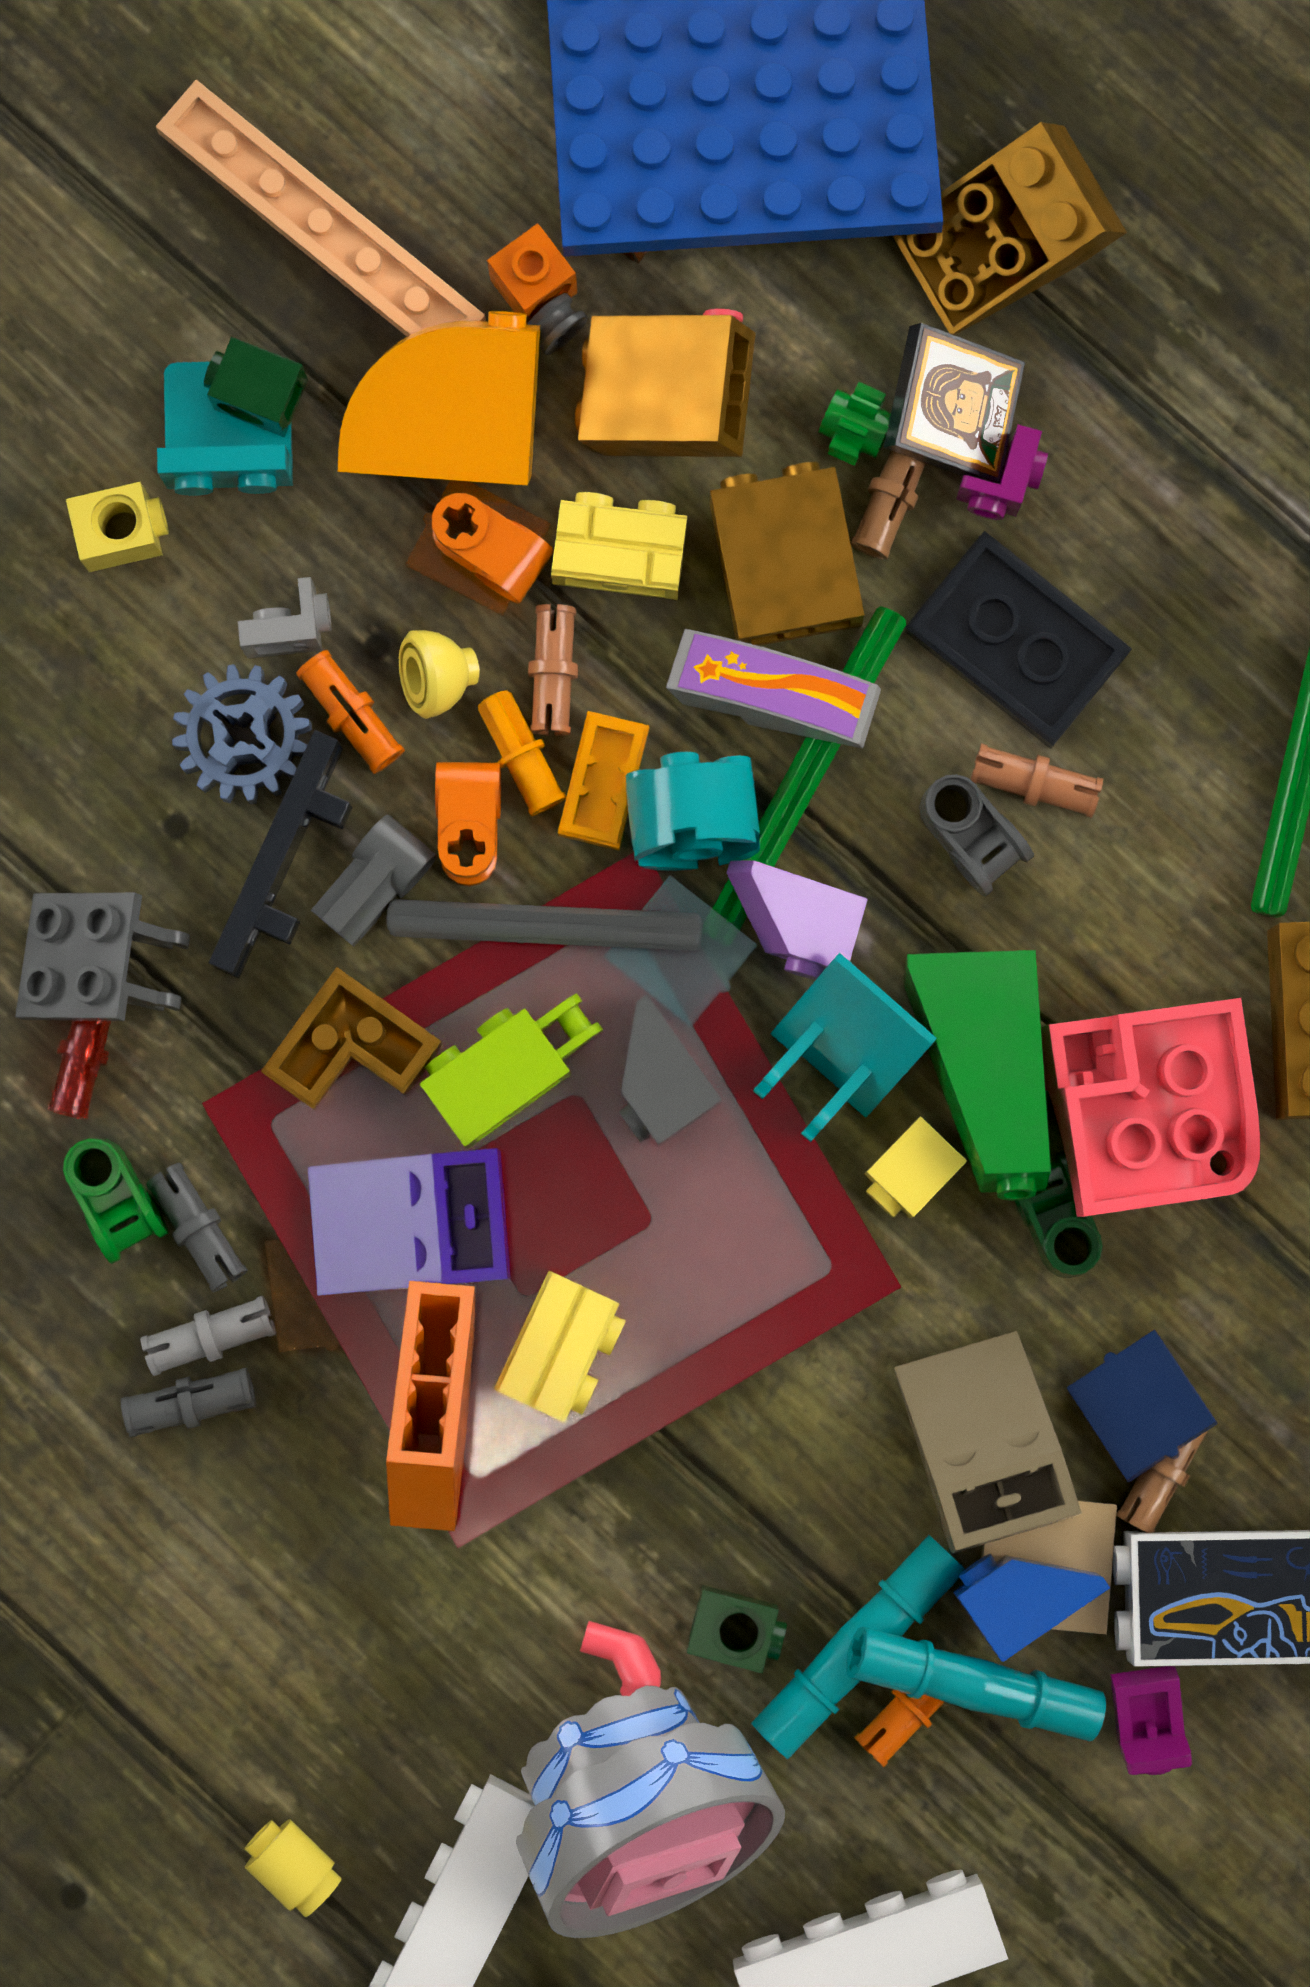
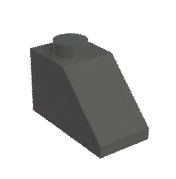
[618,994,722,1147]

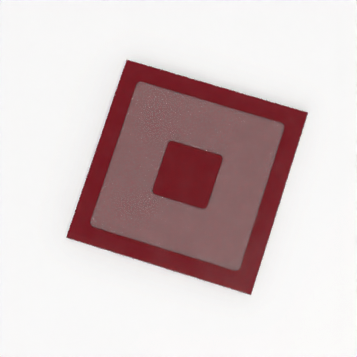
[202,852,901,1548]

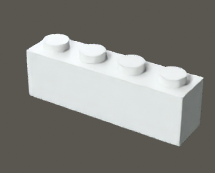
[369,1774,535,1987]
[733,1870,1008,1987]

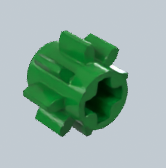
[818,381,891,466]

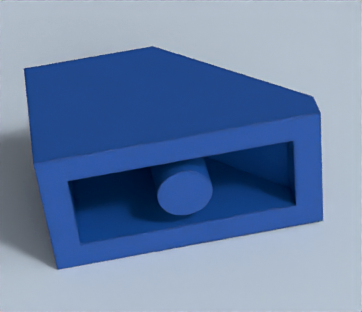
[953,1554,1110,1662]

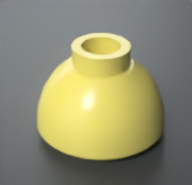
[399,630,479,719]

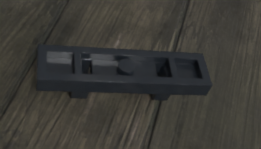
[209,730,353,978]

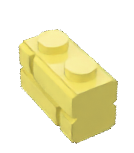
[551,492,687,600]
[494,1271,626,1422]

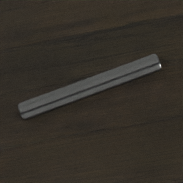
[387,899,703,951]

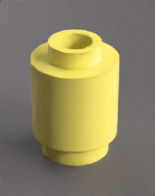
[245,1819,342,1917]

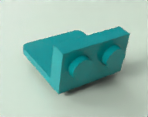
[157,362,293,496]

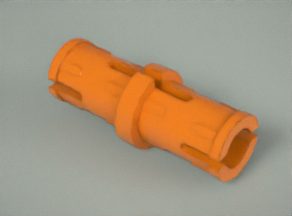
[296,650,405,774]

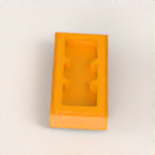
[557,711,650,851]

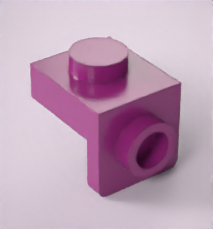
[956,424,1048,520]
[1110,1666,1192,1775]

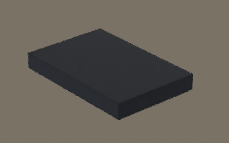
[904,531,1132,749]

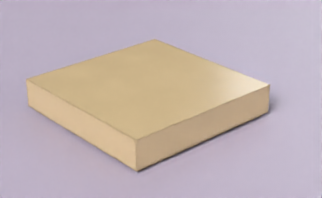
[981,1500,1117,1635]

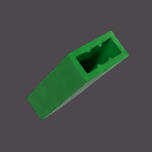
[904,950,1051,1200]

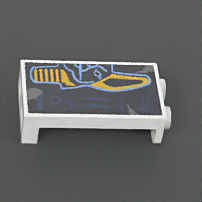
[1113,1530,1310,1666]

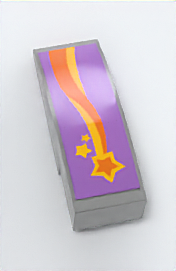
[666,629,881,748]

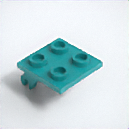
[753,953,937,1142]

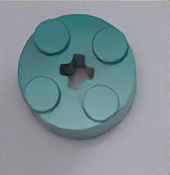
[626,752,760,871]

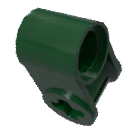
[1014,1150,1103,1278]

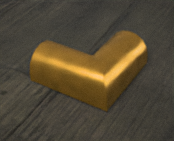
[261,967,442,1110]

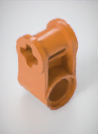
[432,493,554,604]
[435,762,501,887]

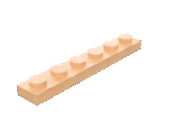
[156,80,486,337]

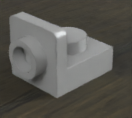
[238,577,331,658]

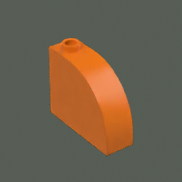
[386,1281,475,1531]

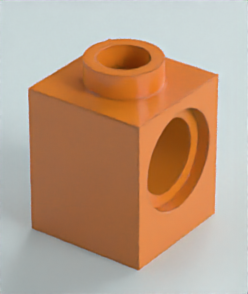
[487,223,578,324]

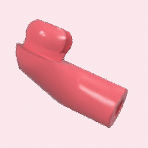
[580,1621,661,1696]

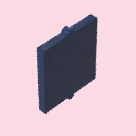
[1067,1329,1218,1482]

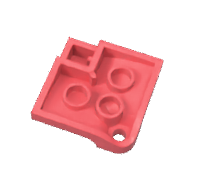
[1041,998,1260,1217]

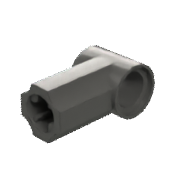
[311,814,437,947]

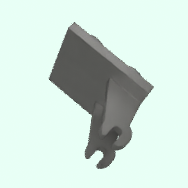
[15,892,190,1021]

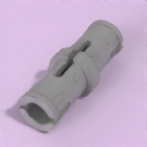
[140,1296,276,1376]

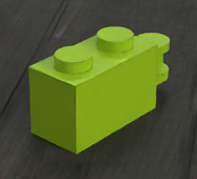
[420,993,603,1149]

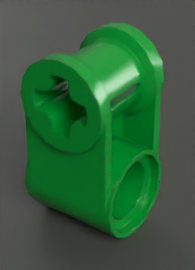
[63,1138,169,1264]

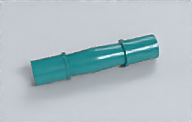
[751,1535,965,1759]
[846,1626,1106,1742]

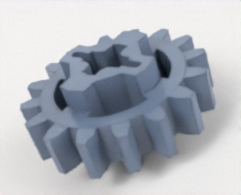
[172,664,312,804]

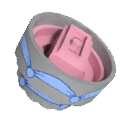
[516,1686,785,1938]

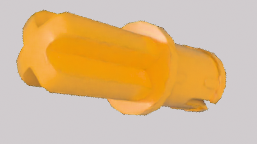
[478,690,566,816]

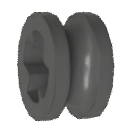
[528,293,588,355]

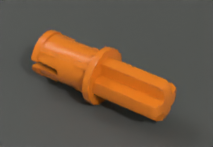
[854,1650,948,1768]

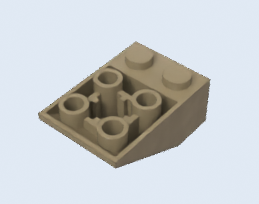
[894,1331,1082,1554]

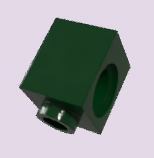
[204,337,308,437]
[686,1585,787,1674]

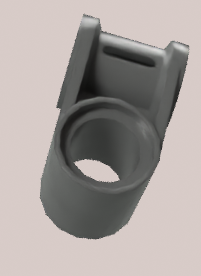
[919,774,1034,897]

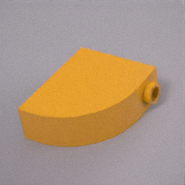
[337,311,540,486]

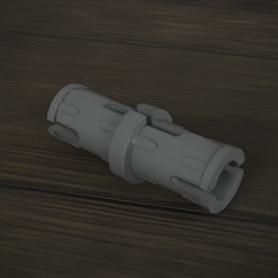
[145,1163,248,1293]
[121,1367,256,1438]

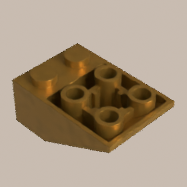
[893,122,1127,335]

